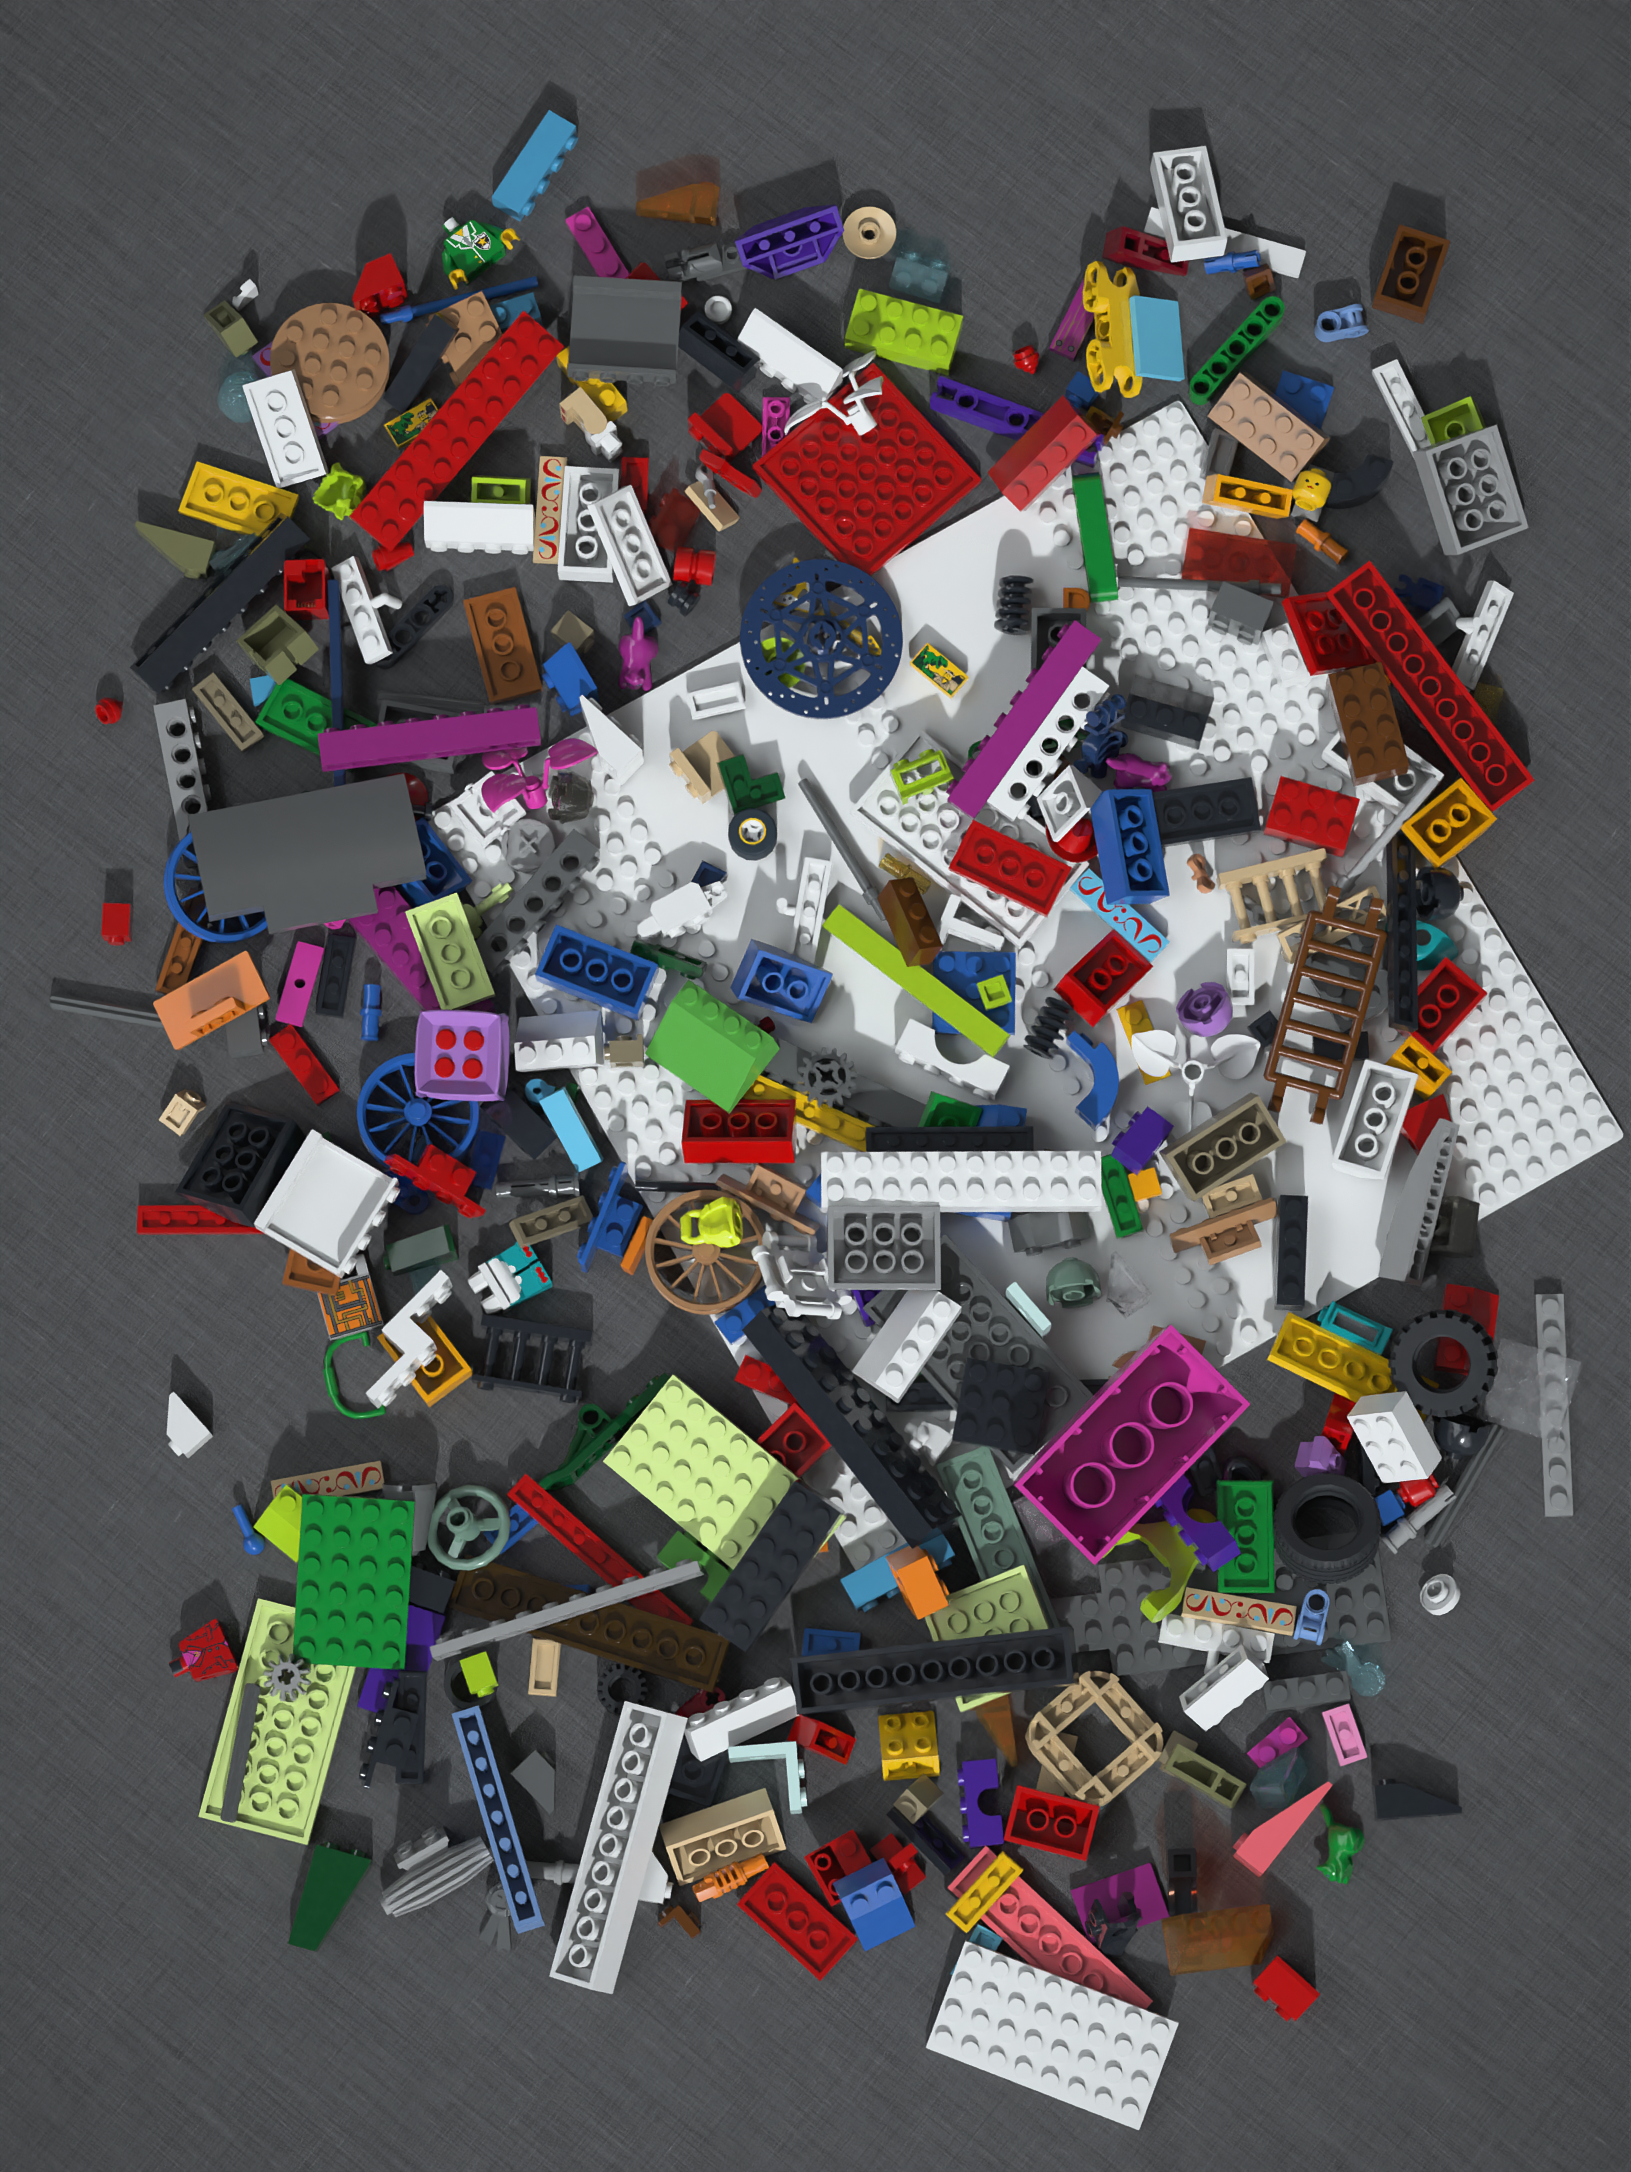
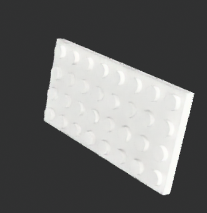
[850,729,1089,949]
[926,1940,1179,2130]

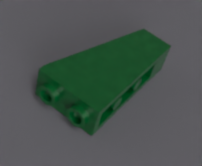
[288,1841,373,1952]

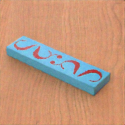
[1070,869,1169,963]

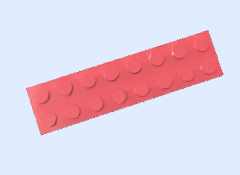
[947,1846,1153,2009]

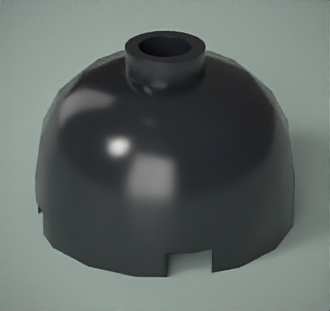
[1416,866,1464,922]
[1433,1414,1491,1460]

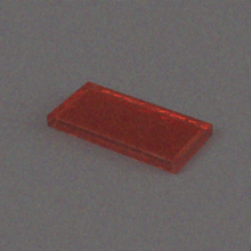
[1181,528,1297,599]

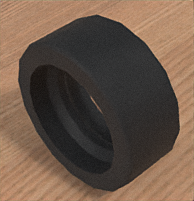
[443,1657,497,1710]

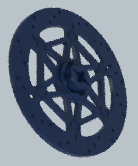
[740,559,903,719]

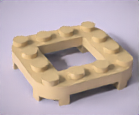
[1025,1671,1163,1807]

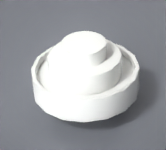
[1420,1574,1461,1615]

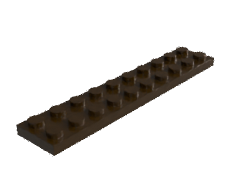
[448,1554,730,1693]

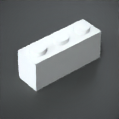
[1179,1644,1269,1731]

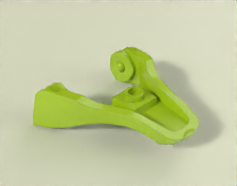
[1101,1508,1217,1623]

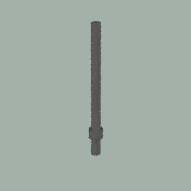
[1118,576,1282,596]
[798,778,886,922]

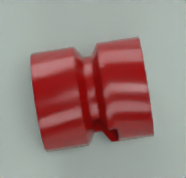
[673,546,716,586]

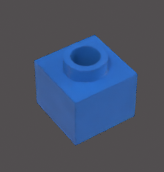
[1065,371,1100,410]
[1374,1489,1405,1528]

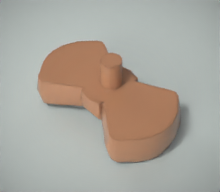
[1187,854,1215,894]

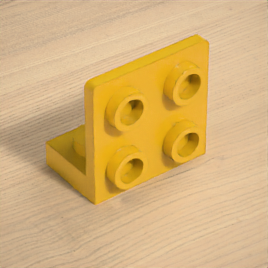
[878,1711,940,1781]

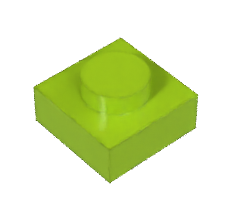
[976,974,1012,1011]

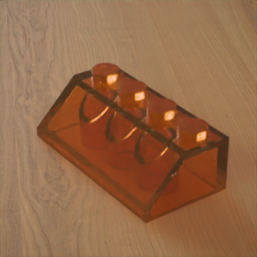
[1161,1904,1274,1976]

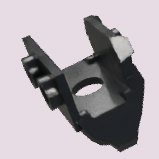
[1085,1892,1143,1959]

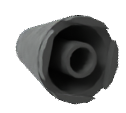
[382,1480,438,1556]

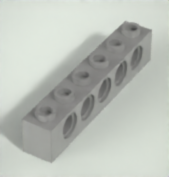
[153,699,213,868]

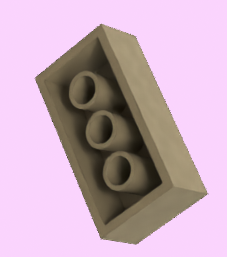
[1159,1092,1287,1201]

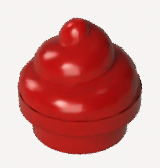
[1013,345,1039,374]
[95,697,123,724]

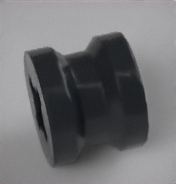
[667,582,701,617]

